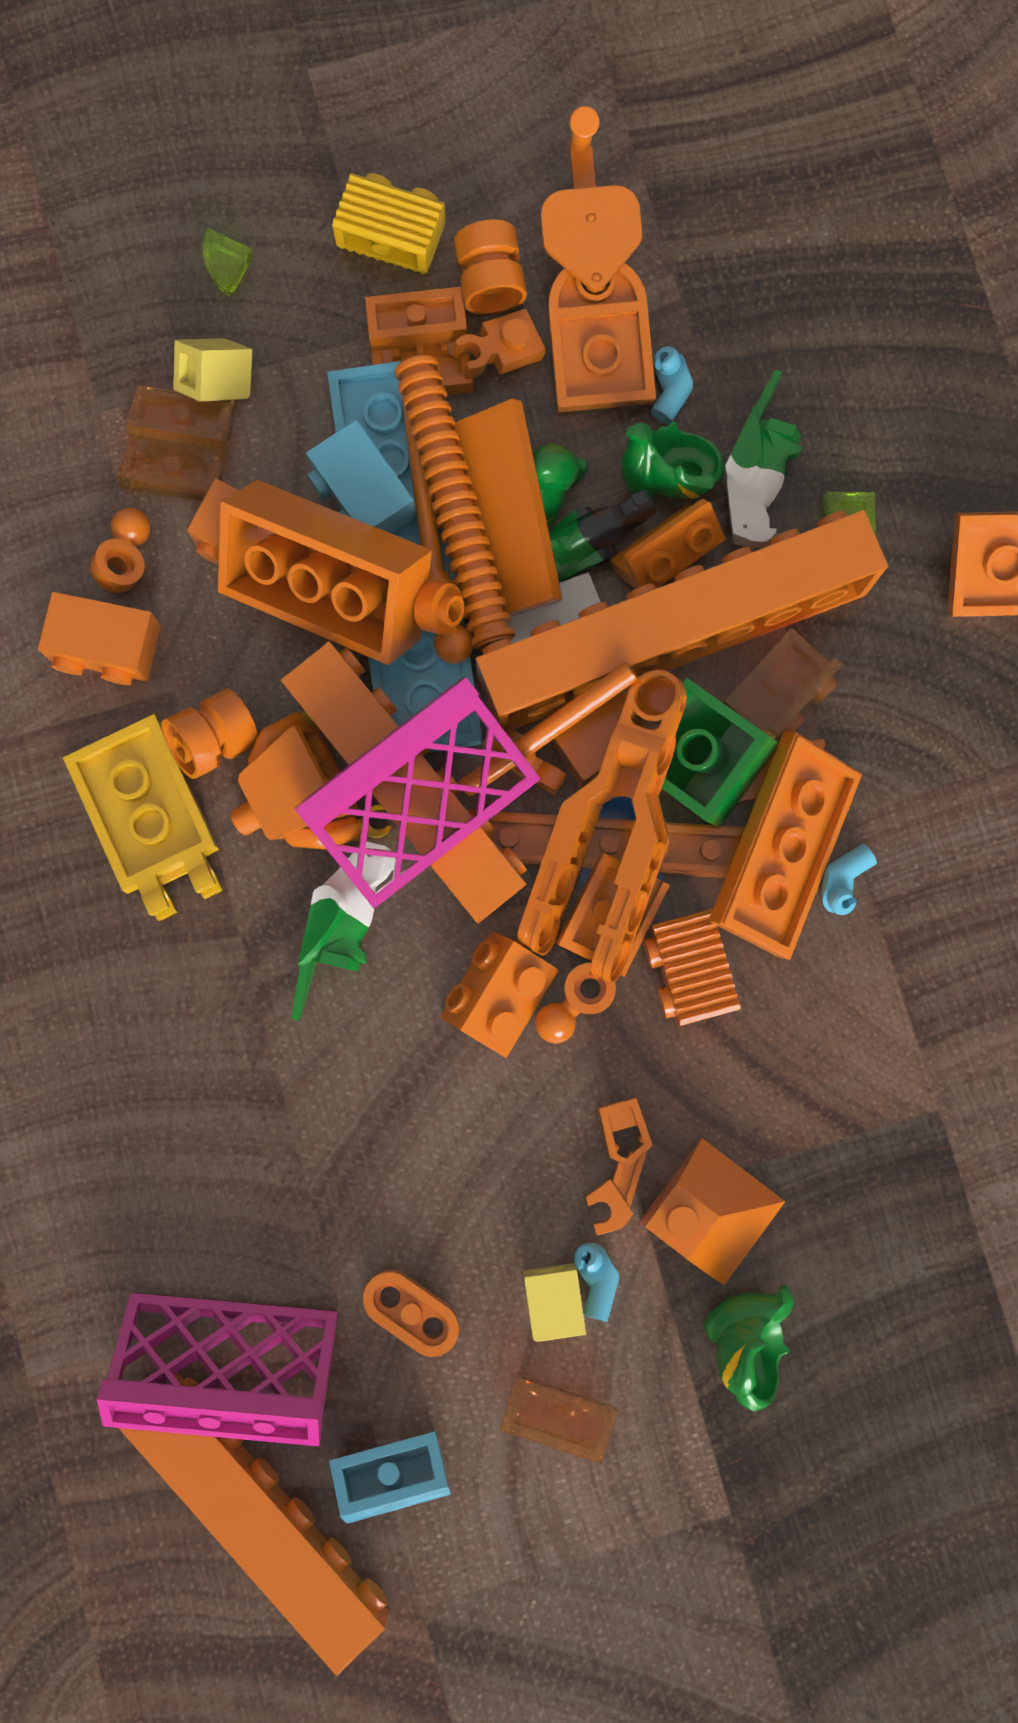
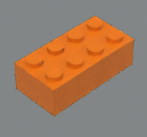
[218,480,432,665]

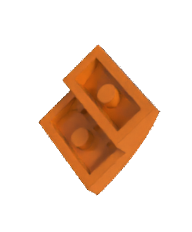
[365,286,473,395]

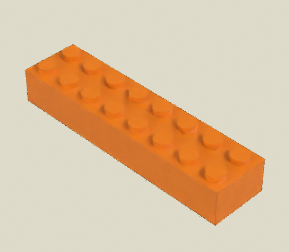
[476,510,888,731]

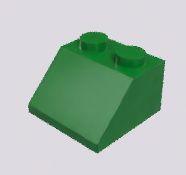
[662,678,779,827]

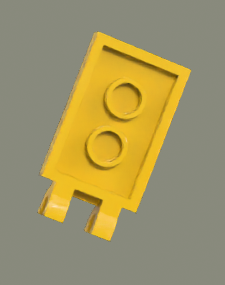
[63,714,223,921]

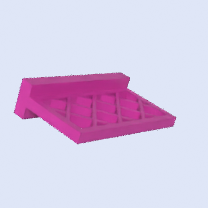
[294,677,540,909]
[96,1293,338,1446]

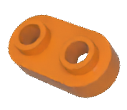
[363,1269,460,1357]

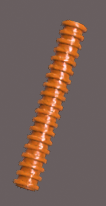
[394,354,516,650]

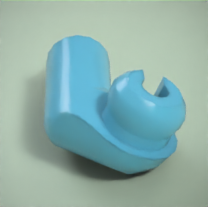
[651,346,693,425]
[820,843,877,915]
[574,1242,619,1322]

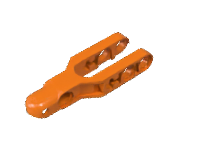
[517,670,687,984]

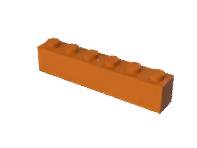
[281,641,527,924]
[119,1372,389,1676]

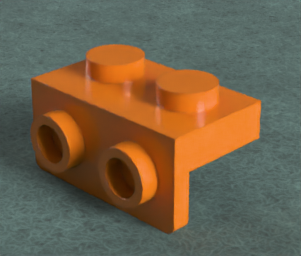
[610,499,726,589]
[440,931,559,1058]

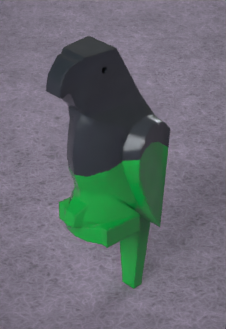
[549,489,656,582]

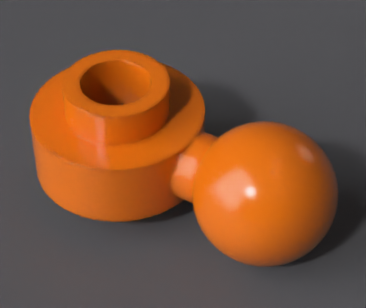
[90,507,151,593]
[414,580,473,664]
[535,963,616,1044]

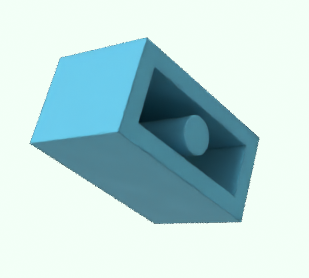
[306,419,417,534]
[329,1431,451,1524]

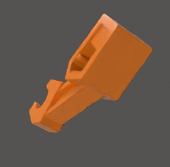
[585,1097,653,1236]

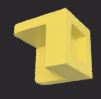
[173,338,252,402]
[524,1263,586,1342]

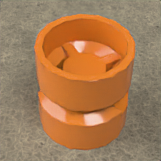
[454,219,527,315]
[161,688,258,779]

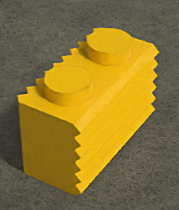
[332,173,446,275]

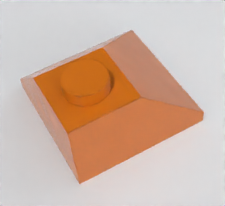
[640,1138,785,1285]

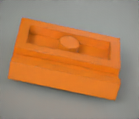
[556,851,670,977]

